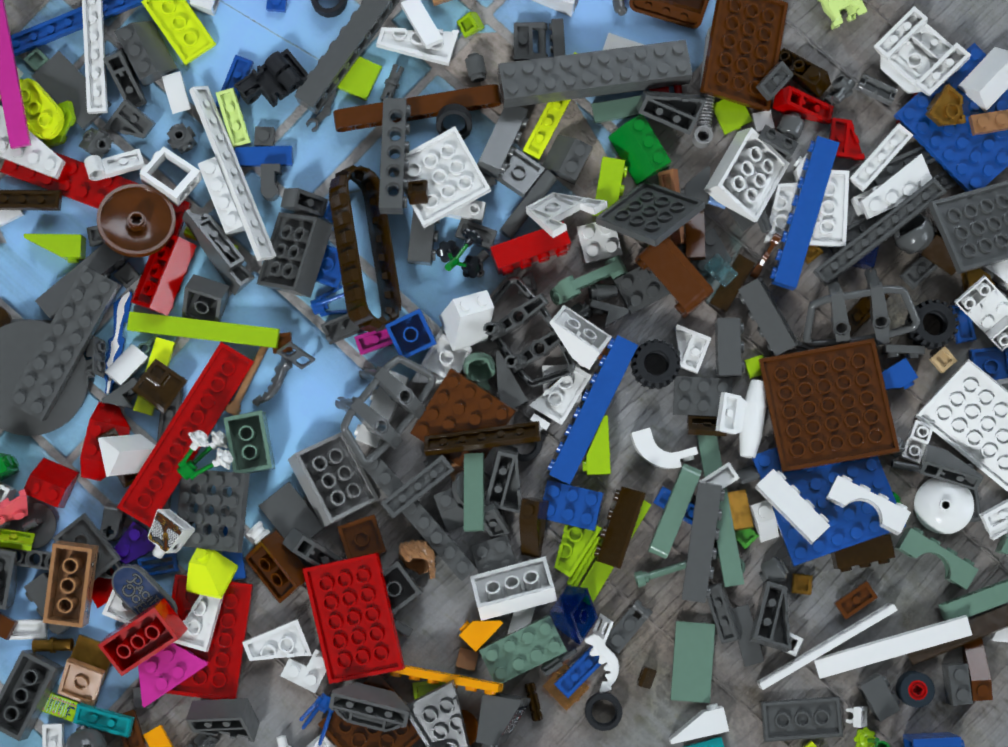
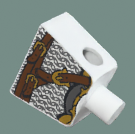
[148,509,195,559]

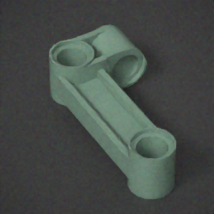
[550,255,628,305]

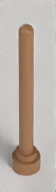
[224,347,268,416]

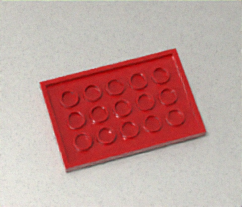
[303,552,405,684]
[167,574,253,700]

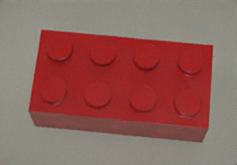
[490,221,571,276]
[98,598,188,676]

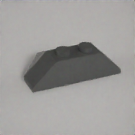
[329,682,410,732]

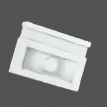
[979,499,1008,540]

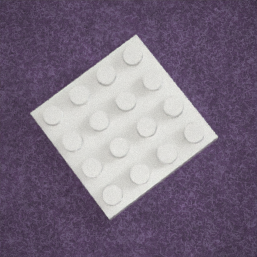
[394,126,491,228]

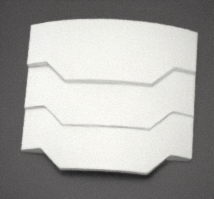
[874,6,971,96]

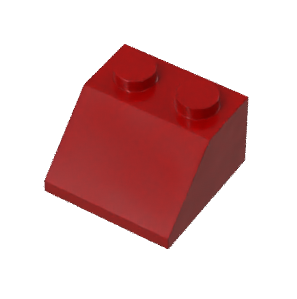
[24,458,80,508]

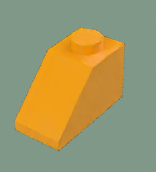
[459,620,503,652]

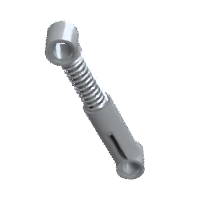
[692,26,715,149]

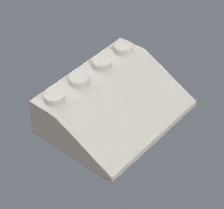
[704,127,790,222]

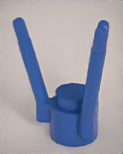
[310,285,348,317]
[299,693,334,746]

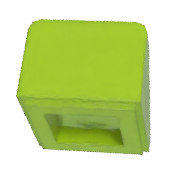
[456,11,485,38]

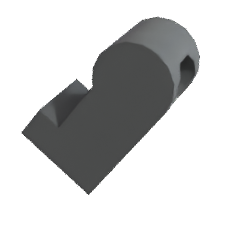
[261,164,282,202]

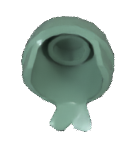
[462,352,496,390]

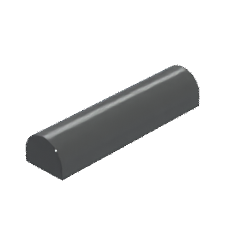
[499,170,557,239]

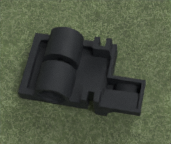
[234,49,308,107]

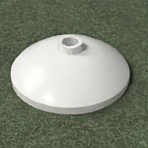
[914,478,974,534]

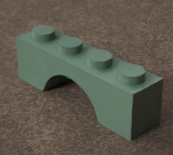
[895,527,979,590]

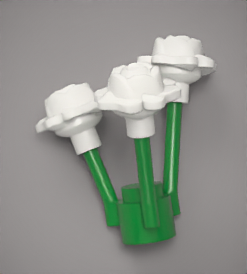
[177,430,233,480]

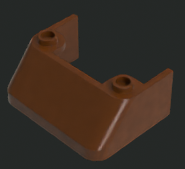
[629,0,709,29]
[635,237,714,318]

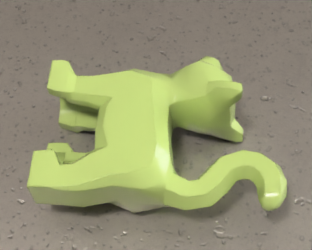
[817,0,867,30]

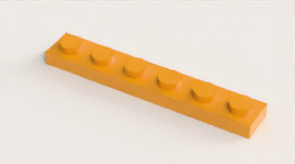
[390,665,504,695]

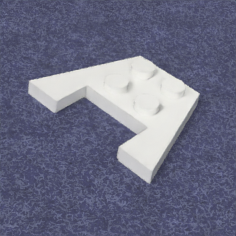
[526,192,608,238]

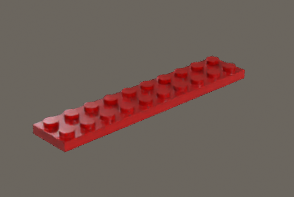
[0,151,191,236]
[116,342,254,528]

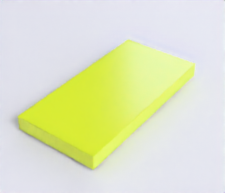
[141,0,216,66]

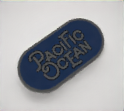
[111,564,178,615]

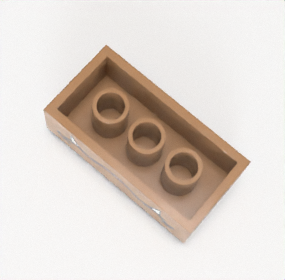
[43,540,99,628]

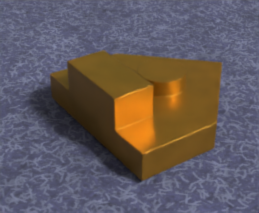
[925,84,966,127]

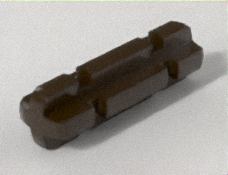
[525,682,543,722]

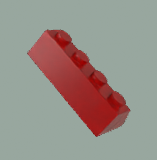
[131,235,197,316]

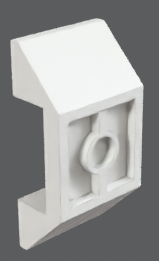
[954,275,1008,351]

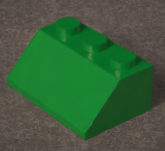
[608,114,672,185]

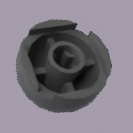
[65,726,106,747]

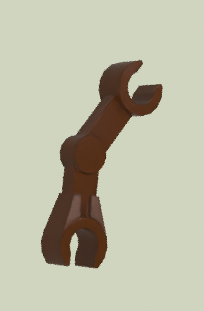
[750,233,782,279]

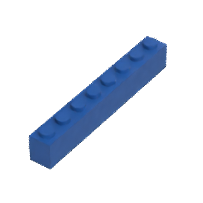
[770,136,840,291]
[547,335,638,485]

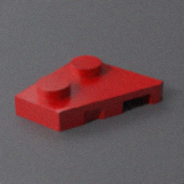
[829,118,865,161]

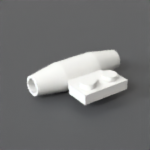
[715,380,767,458]

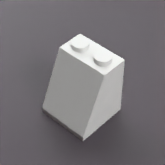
[439,290,494,351]

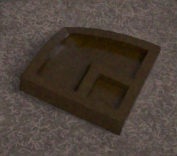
[132,359,188,415]

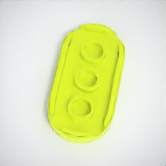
[19,78,64,140]

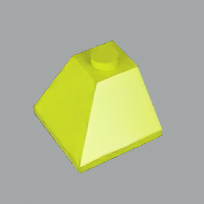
[186,548,238,599]

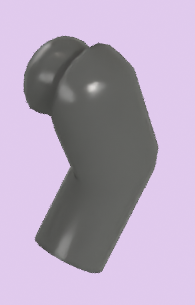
[612,0,627,16]

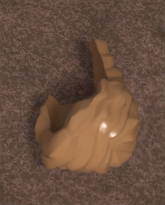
[398,540,436,579]

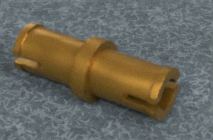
[32,637,74,653]

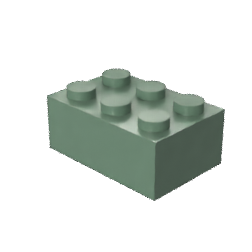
[223,410,275,474]

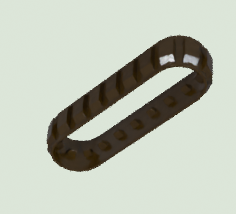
[329,165,401,332]

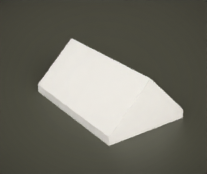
[957,47,1008,112]
[98,434,156,477]

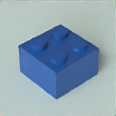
[385,309,437,358]

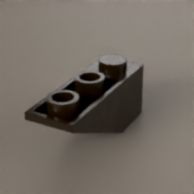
[778,48,831,98]

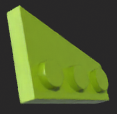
[554,525,602,578]

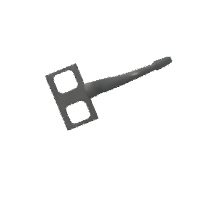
[252,341,315,407]

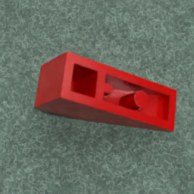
[772,86,834,125]

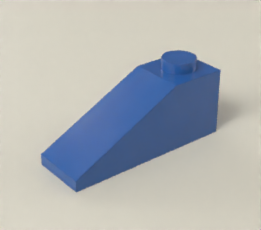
[882,358,918,390]

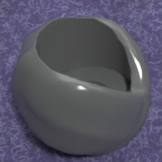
[894,214,934,254]

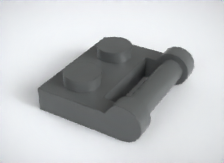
[514,22,548,62]

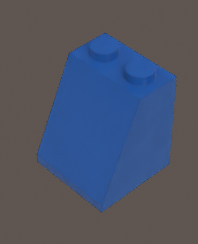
[903,732,965,747]

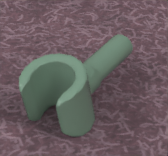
[138,334,160,354]

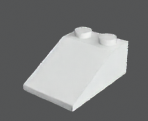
[550,305,612,370]

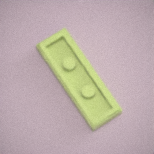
[215,87,251,148]

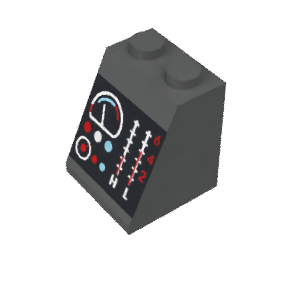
[476,692,531,747]

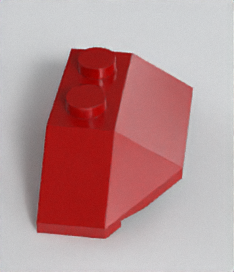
[80,402,131,481]

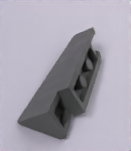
[182,209,255,295]

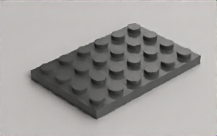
[928,181,1008,274]

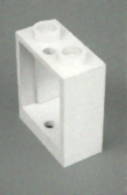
[139,146,202,207]

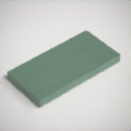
[670,621,715,703]

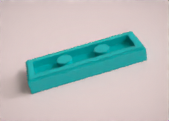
[73,703,135,738]

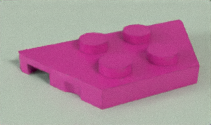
[138,643,209,708]

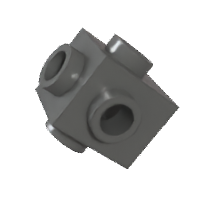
[167,123,197,154]
[79,127,113,159]

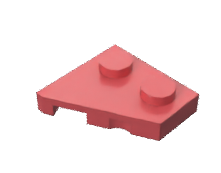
[0,489,28,525]

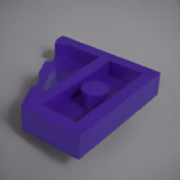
[114,521,156,564]

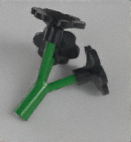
[436,228,483,278]

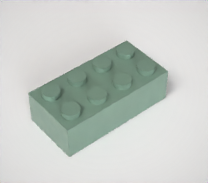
[479,614,567,683]

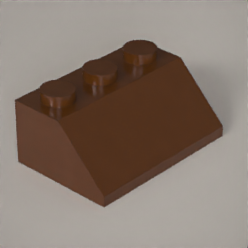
[244,530,306,603]

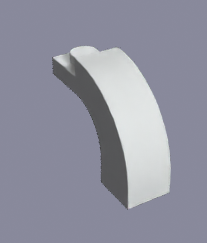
[630,428,698,469]

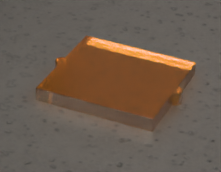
[543,663,589,711]

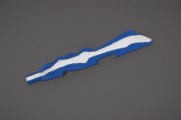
[105,292,132,394]

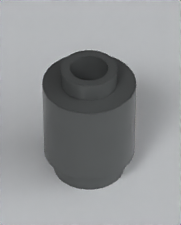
[465,53,487,83]

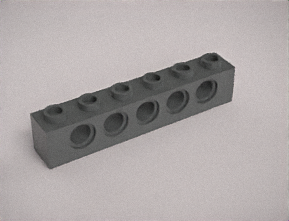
[379,98,411,214]

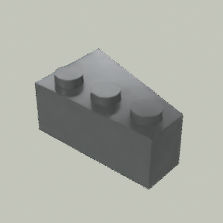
[636,90,707,135]
[484,446,522,513]
[749,581,792,652]

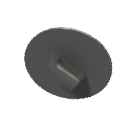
[10,503,56,549]

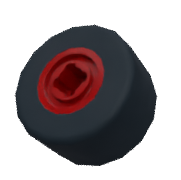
[896,671,935,708]

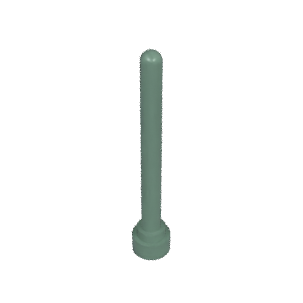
[634,551,719,587]

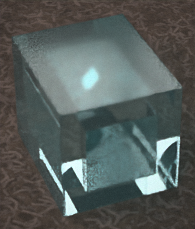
[704,253,738,287]

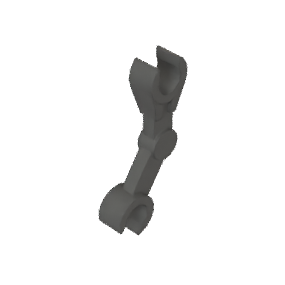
[306,89,337,132]

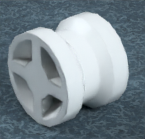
[246,521,271,545]

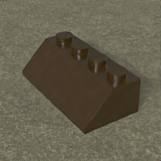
[594,486,646,569]

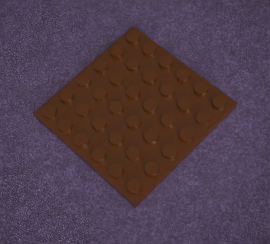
[758,338,900,473]

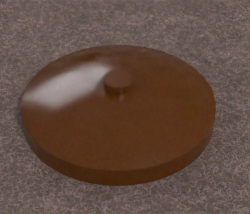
[96,184,176,257]

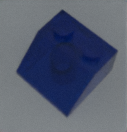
[550,586,598,644]

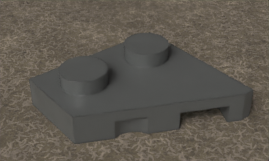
[103,99,156,138]

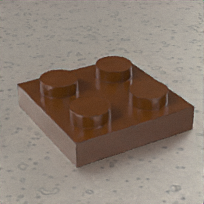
[337,514,386,559]

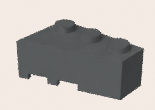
[186,698,260,742]

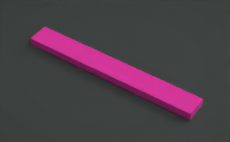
[0,0,31,149]

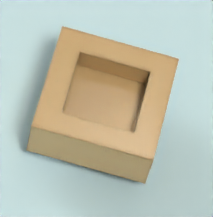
[929,346,957,374]

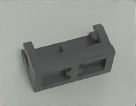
[321,314,365,345]

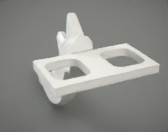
[584,613,619,693]

